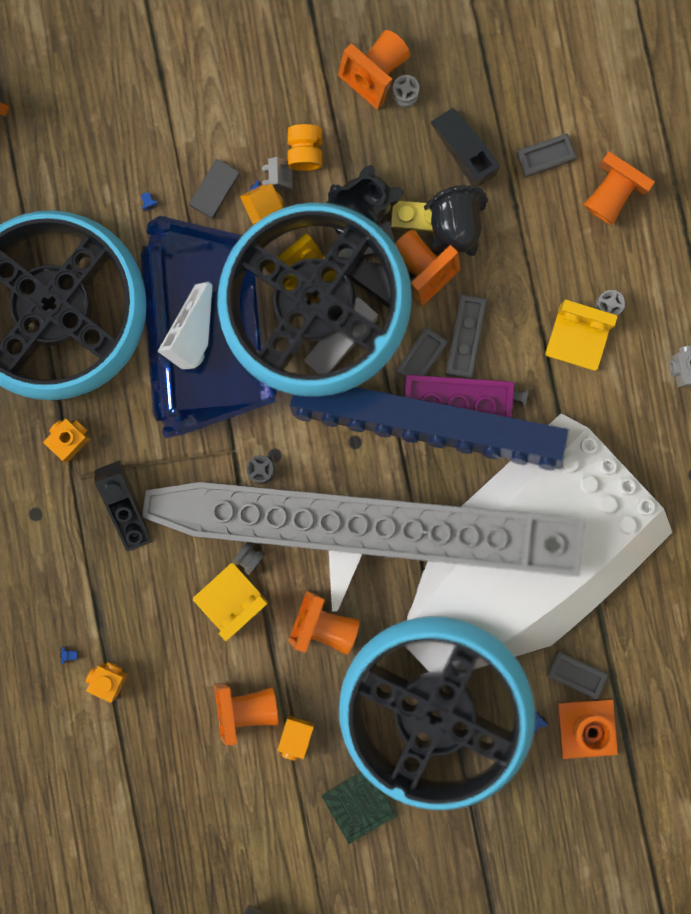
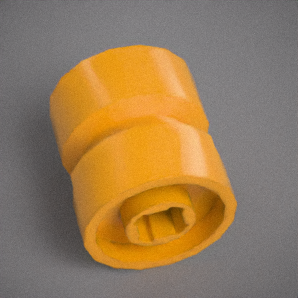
[287,124,322,171]

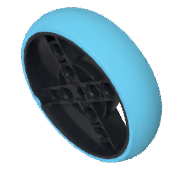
[218,203,411,396]
[0,210,146,400]
[339,617,535,810]

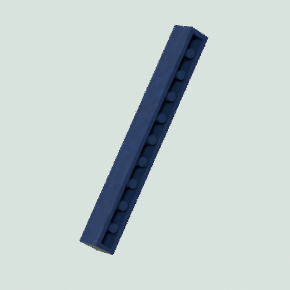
[290,387,569,470]

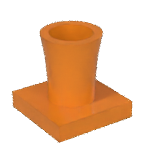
[338,30,410,110]
[582,151,655,226]
[395,229,461,307]
[288,590,359,655]
[214,683,278,746]
[557,698,618,759]

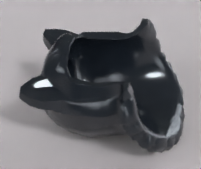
[326,165,403,234]
[424,185,488,256]

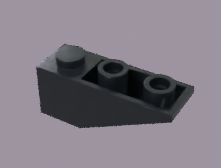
[431,108,500,187]
[95,460,152,551]

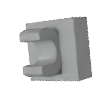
[262,157,293,191]

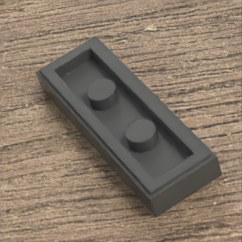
[445,294,487,379]

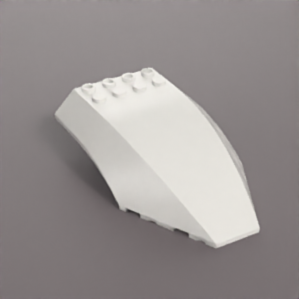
[405,414,672,672]

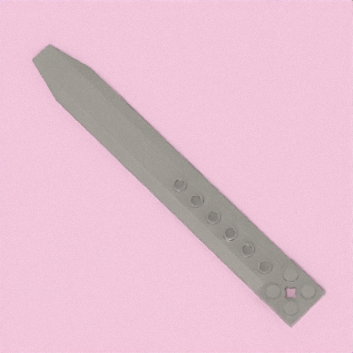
[142,482,585,577]

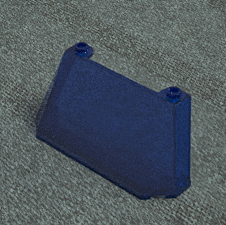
[140,216,277,438]

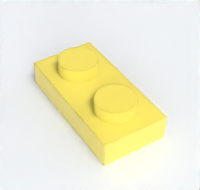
[391,201,434,233]

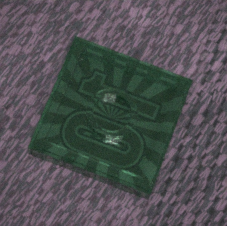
[321,771,396,844]

